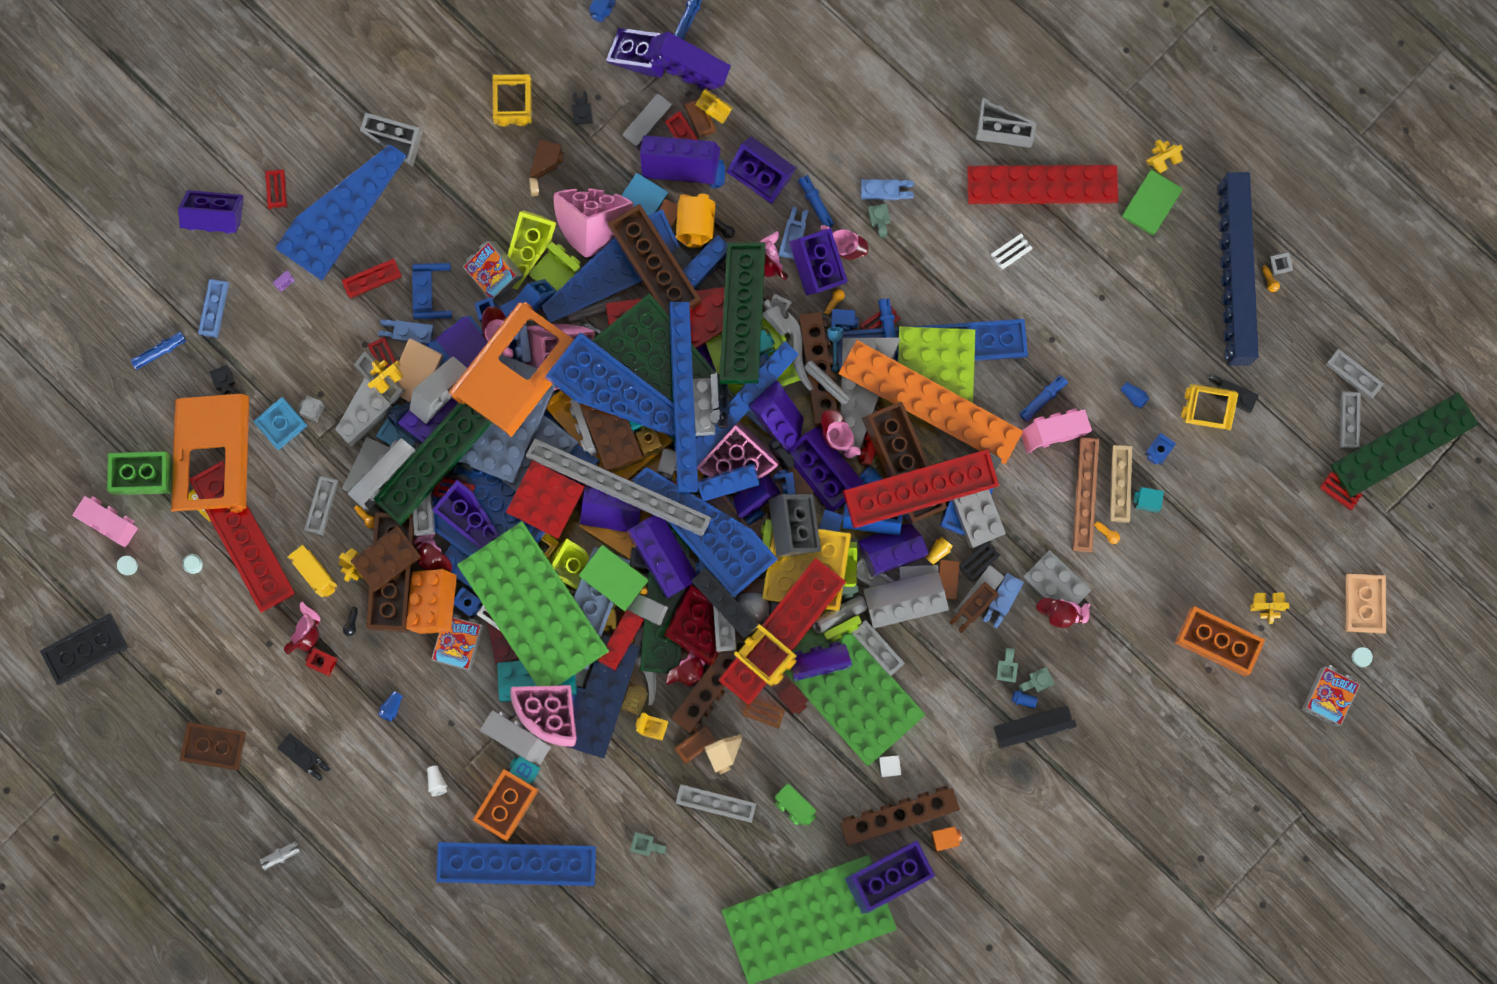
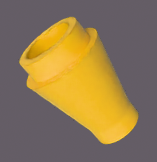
[925,536,953,565]

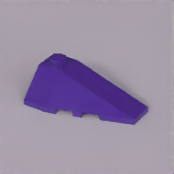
[432,480,500,549]

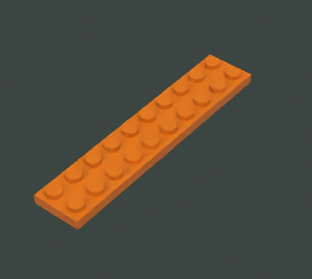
[838,340,1023,464]

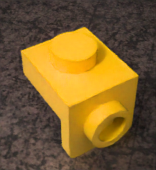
[636,712,668,741]

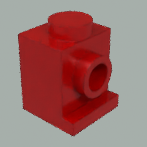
[305,648,338,677]

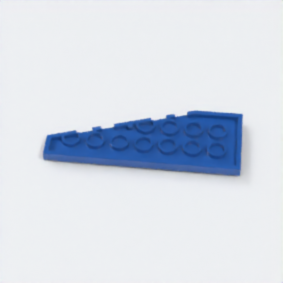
[275,144,407,281]
[541,209,680,323]
[545,332,697,437]
[632,467,778,598]

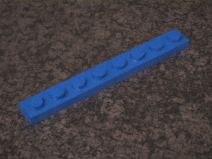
[696,341,799,466]

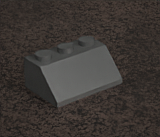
[768,494,821,557]

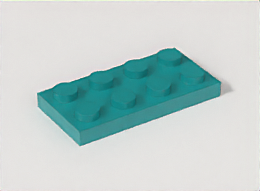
[497,661,577,703]

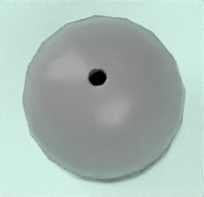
[735,593,771,625]

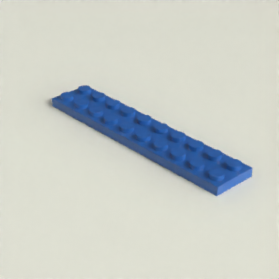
[837,319,1028,370]

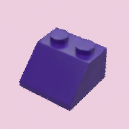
[733,474,781,518]

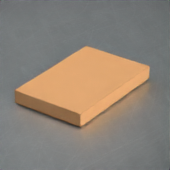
[398,338,444,401]
[1346,574,1386,633]

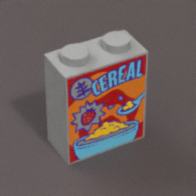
[463,241,524,301]
[431,614,483,672]
[1301,666,1361,727]

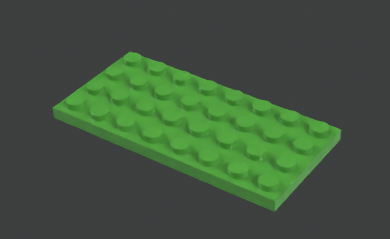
[457,521,609,686]
[784,609,925,767]
[721,855,897,984]

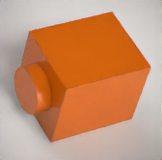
[931,827,962,851]

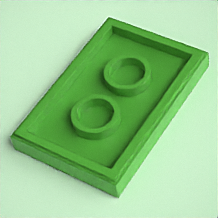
[1122,170,1183,236]
[578,545,649,611]

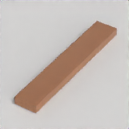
[1072,437,1099,552]

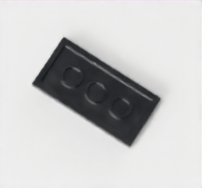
[40,613,129,685]

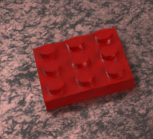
[506,460,585,539]

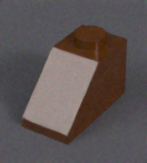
[529,140,565,179]

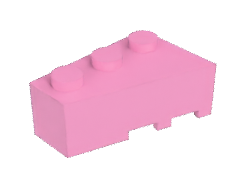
[1021,408,1092,453]
[72,496,138,548]

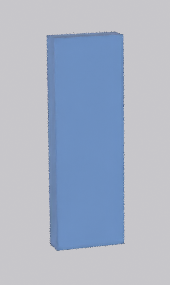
[198,279,229,338]

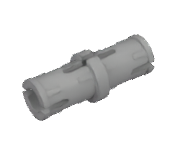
[259,841,301,870]

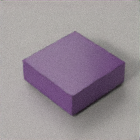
[273,271,295,292]

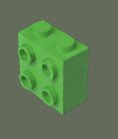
[774,783,816,826]

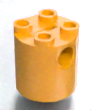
[676,194,716,248]

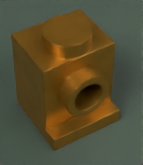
[636,426,663,458]

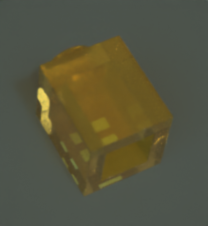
[621,685,648,716]

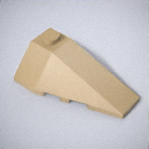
[705,734,742,775]

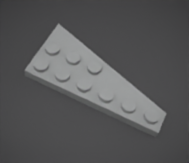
[840,338,900,452]

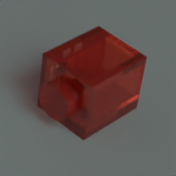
[778,683,808,714]

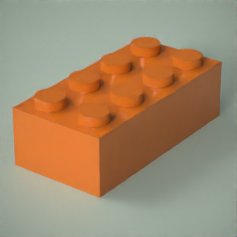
[1175,606,1265,677]

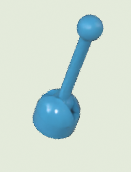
[827,327,843,373]

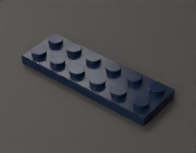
[567,635,640,759]

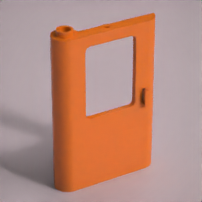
[448,302,574,437]
[171,394,250,512]

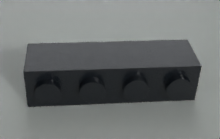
[691,568,758,640]

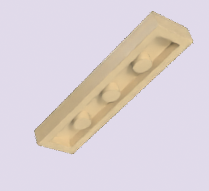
[1110,445,1132,523]

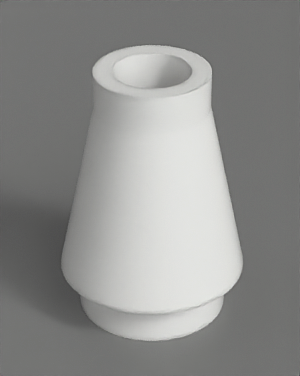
[427,766,448,796]

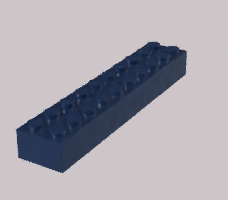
[1217,172,1259,366]

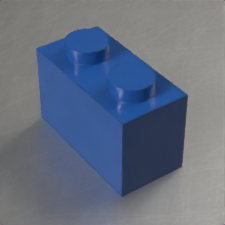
[515,279,557,311]

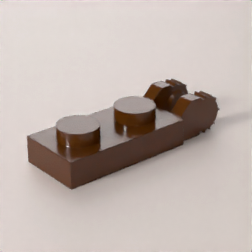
[949,582,999,633]

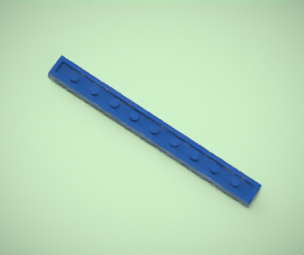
[669,302,698,492]

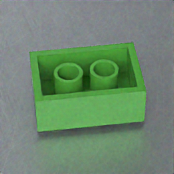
[107,452,172,495]

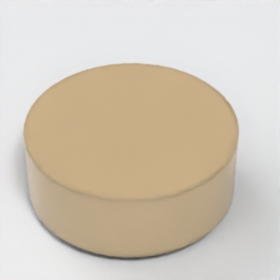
[529,177,539,197]

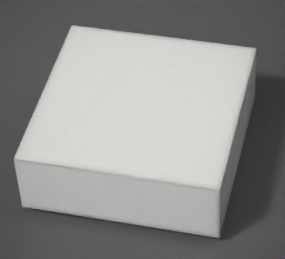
[879,755,901,777]

